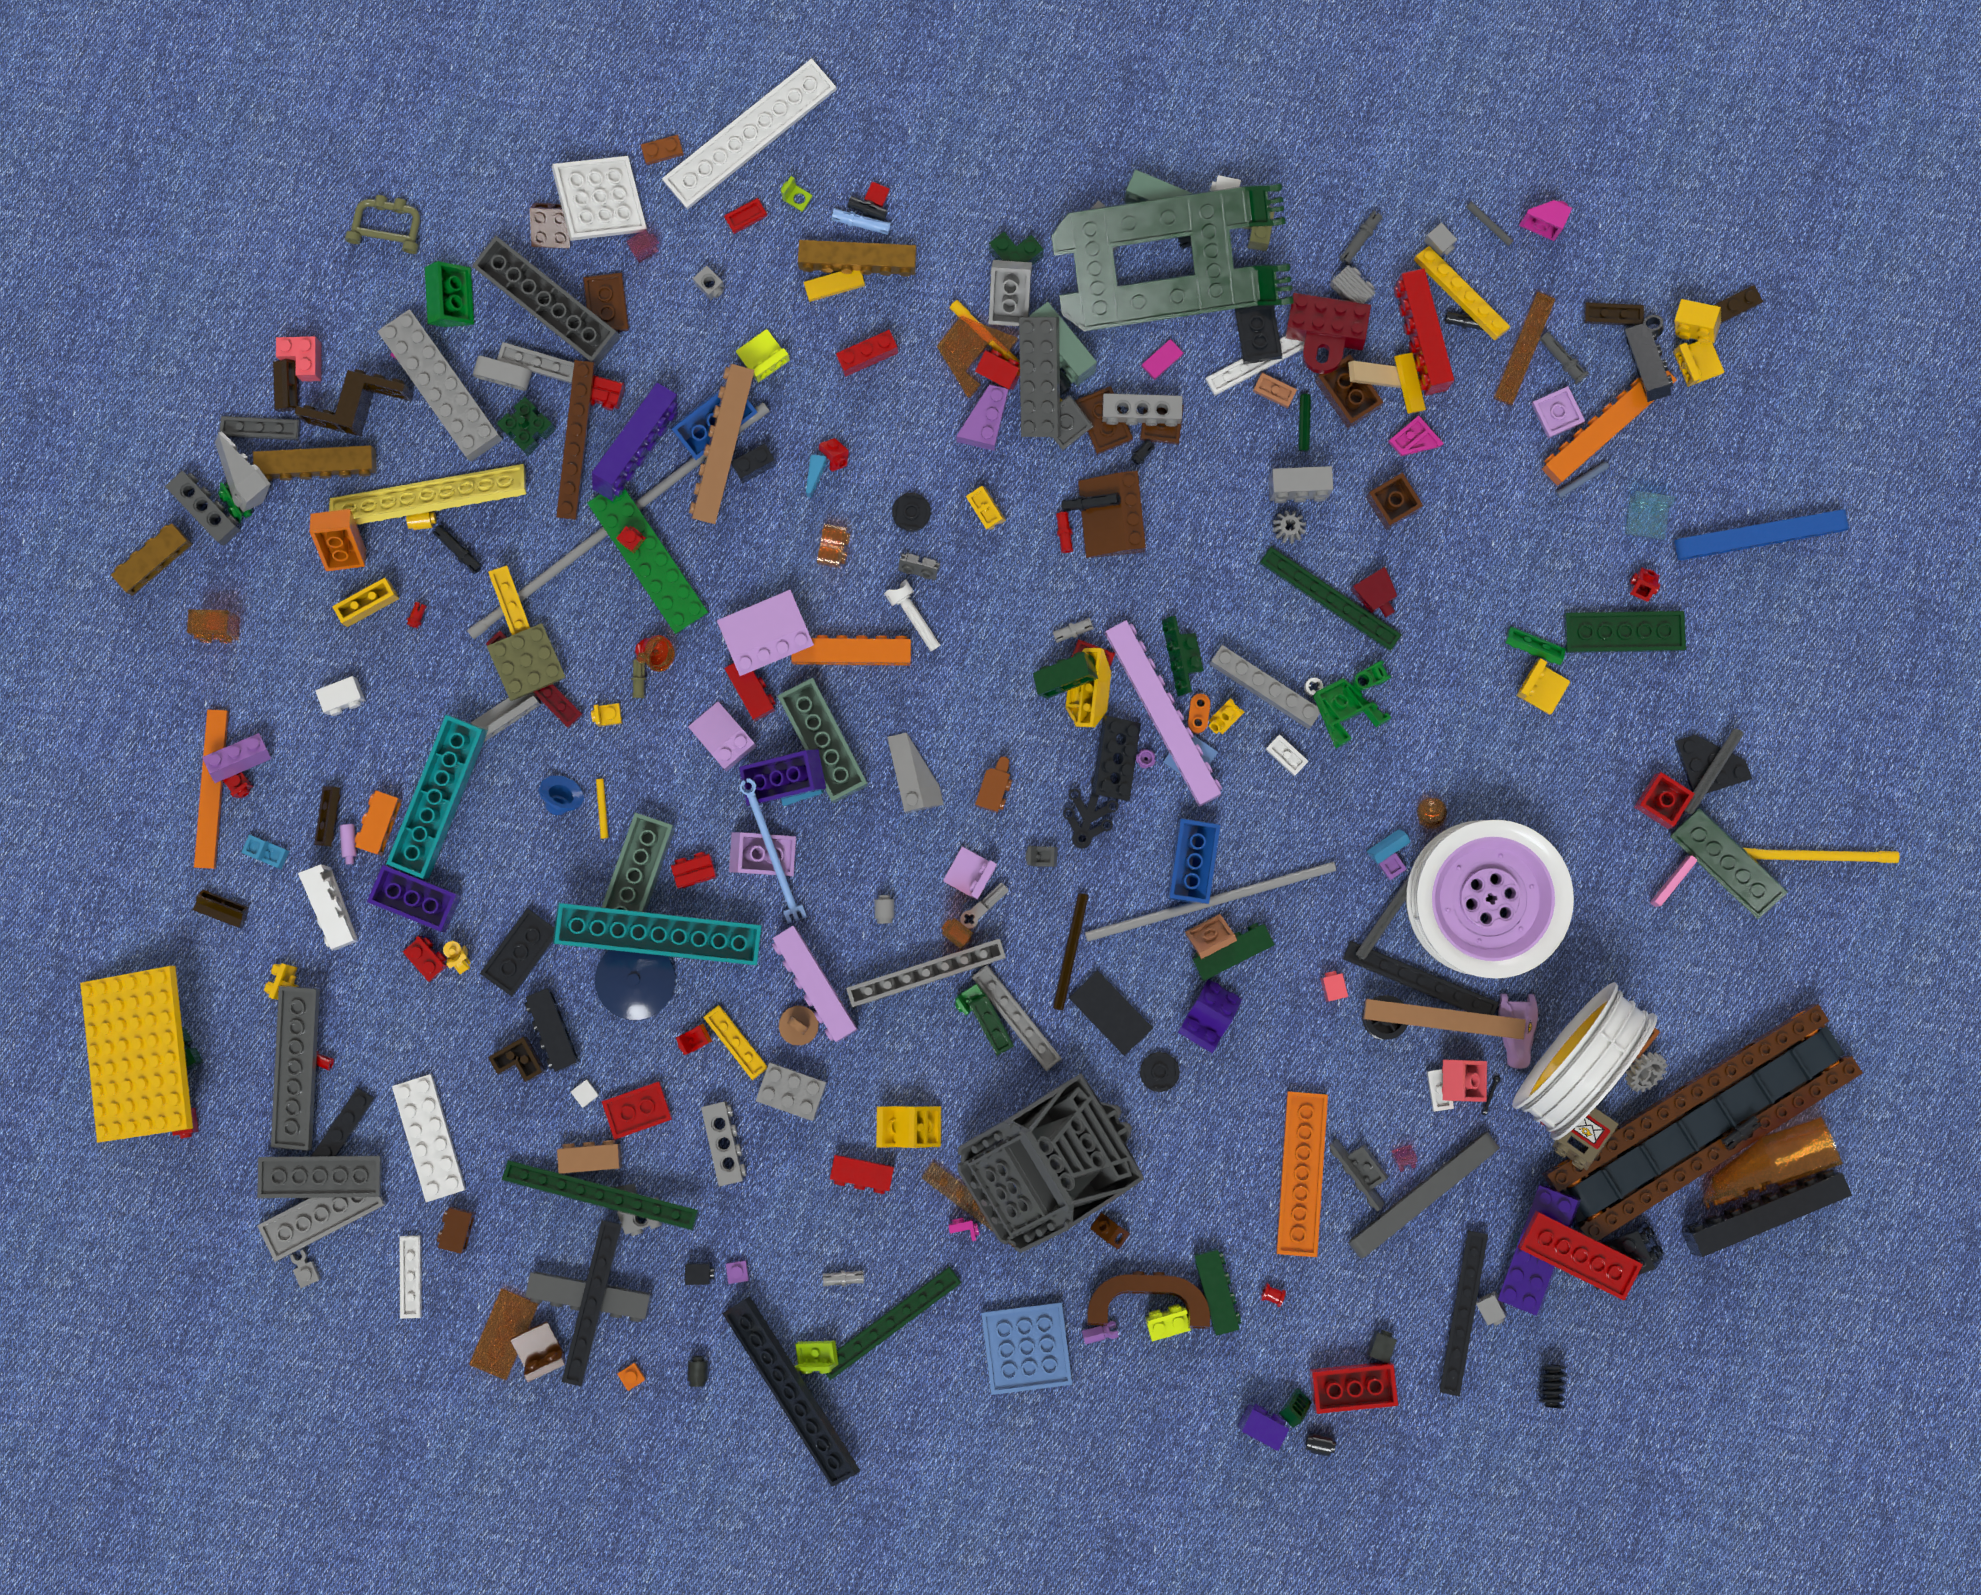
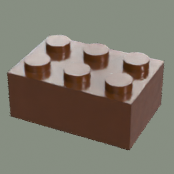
[1315,354,1384,429]

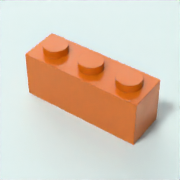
[355,791,403,856]

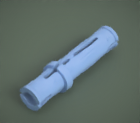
[831,208,891,235]

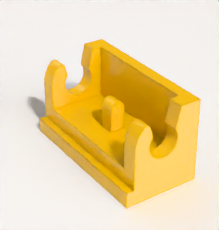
[966,486,1006,530]

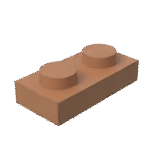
[1253,373,1297,409]

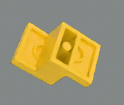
[876,1106,941,1148]

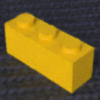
[332,578,399,627]

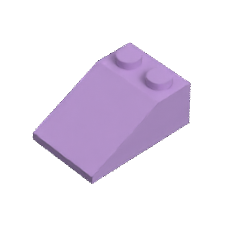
[688,702,756,772]
[729,832,796,876]

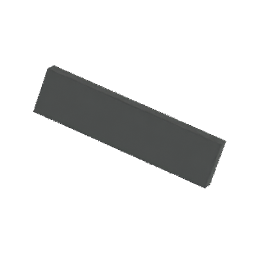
[220,416,301,440]

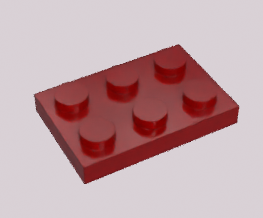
[602,1081,673,1140]

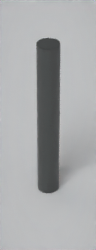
[1466,202,1514,247]

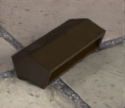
[273,359,298,412]
[193,890,249,928]

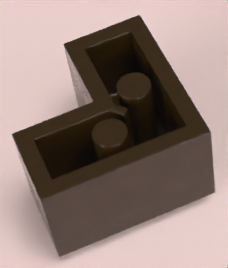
[488,1037,547,1082]

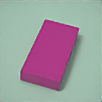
[1141,339,1184,380]

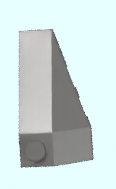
[215,431,270,512]
[887,733,944,814]

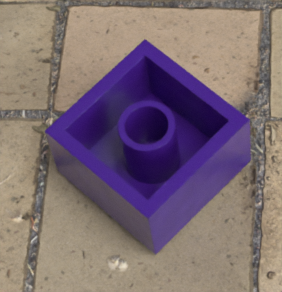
[1238,1403,1289,1451]

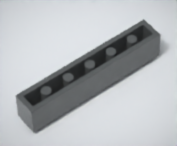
[525,1271,653,1322]

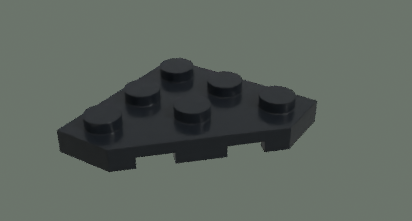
[1674,735,1752,794]

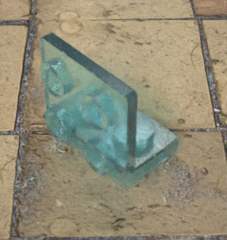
[1625,491,1675,540]

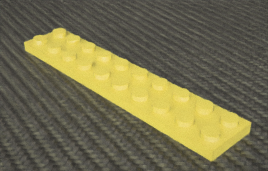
[329,464,526,525]

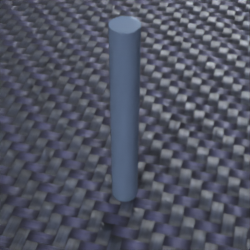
[1556,461,1609,499]

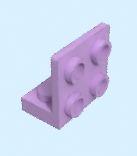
[943,847,997,900]

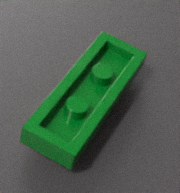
[1505,627,1566,665]

